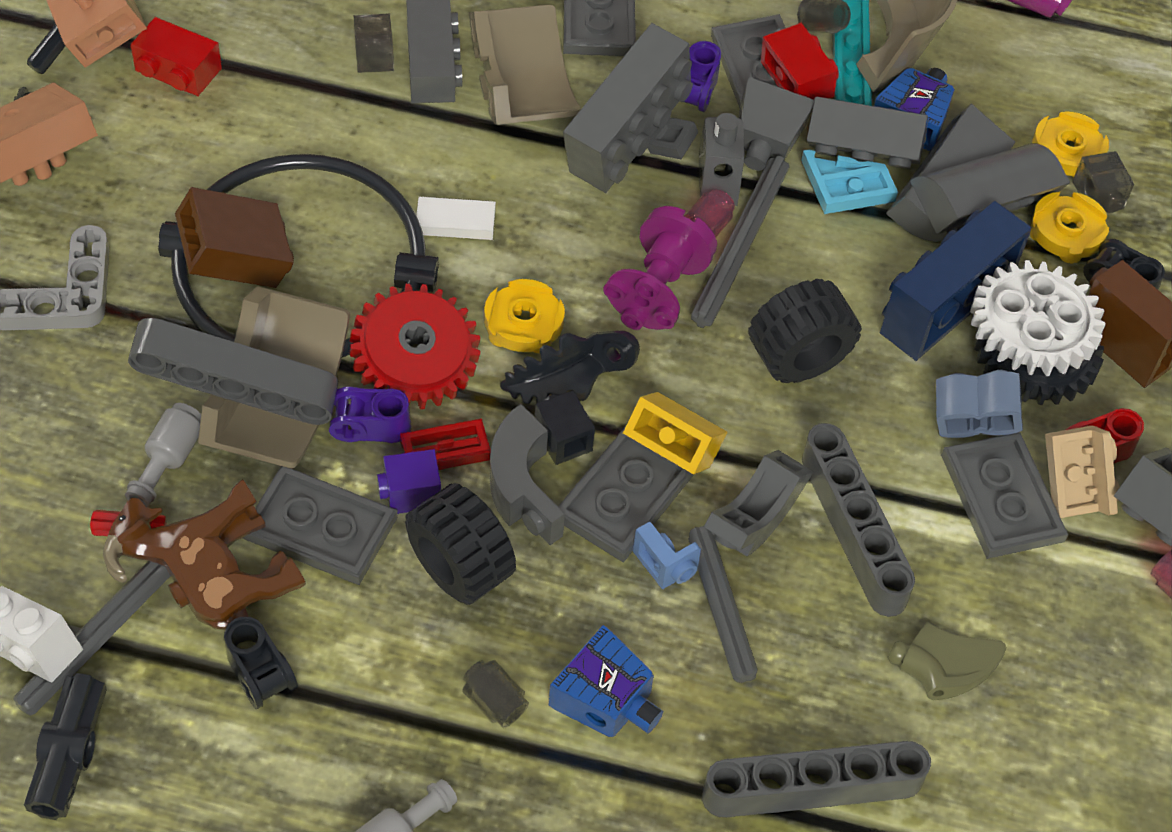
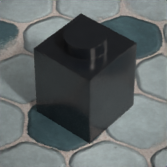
[535,390,595,465]

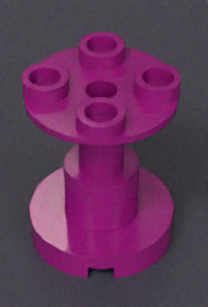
[603,206,717,330]

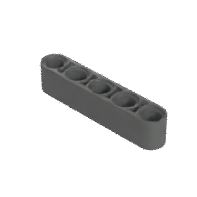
[128,318,339,425]
[802,423,915,617]
[702,741,931,818]

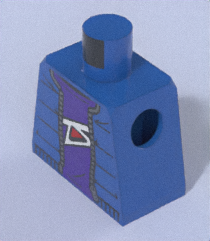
[874,68,955,151]
[548,625,664,737]

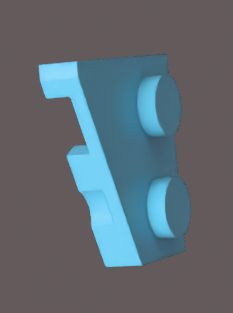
[801,150,898,214]

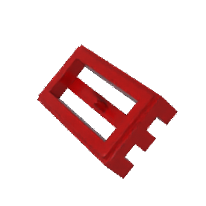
[400,418,491,470]

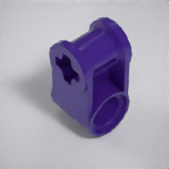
[684,41,721,112]
[329,387,412,443]

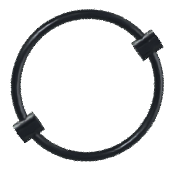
[158,154,439,358]

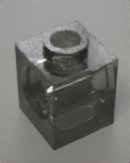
[353,13,394,73]
[1072,151,1134,213]

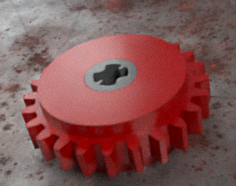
[349,283,481,409]

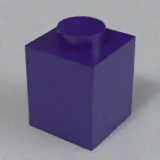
[377,449,441,514]

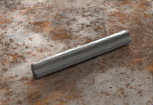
[688,526,758,683]

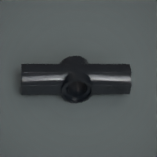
[24,673,107,820]

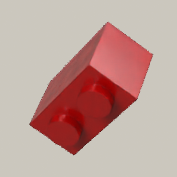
[130,17,222,97]
[761,22,839,100]

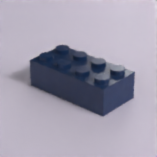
[880,201,1032,361]

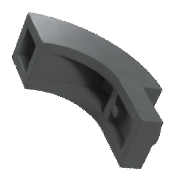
[490,404,565,545]
[704,450,814,557]

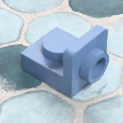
[633,522,701,589]

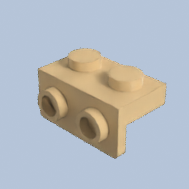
[1045,426,1120,518]

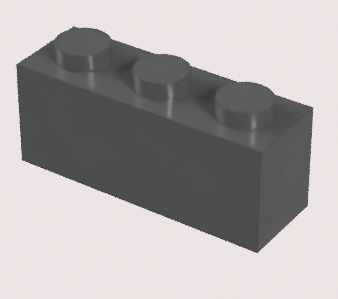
[406,0,462,103]
[807,97,929,169]

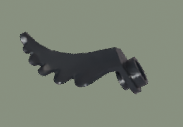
[500,330,640,404]

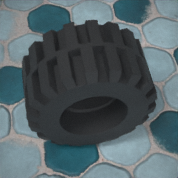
[748,279,862,383]
[405,483,516,605]

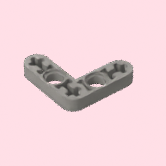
[0,225,109,330]

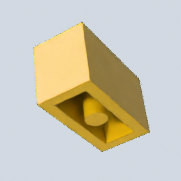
[623,392,728,475]

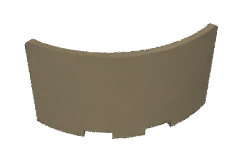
[856,0,957,93]
[469,4,582,125]
[198,286,350,468]

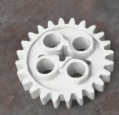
[970,260,1105,376]

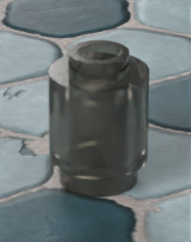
[797,0,851,33]
[462,660,529,728]

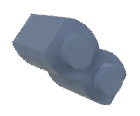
[936,370,1023,438]

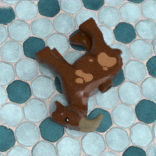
[103,479,306,630]

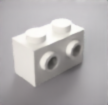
[0,586,83,683]

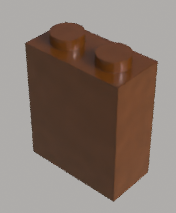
[175,187,294,288]
[1088,260,1172,388]

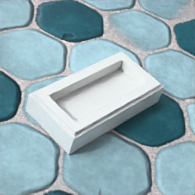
[416,197,496,240]

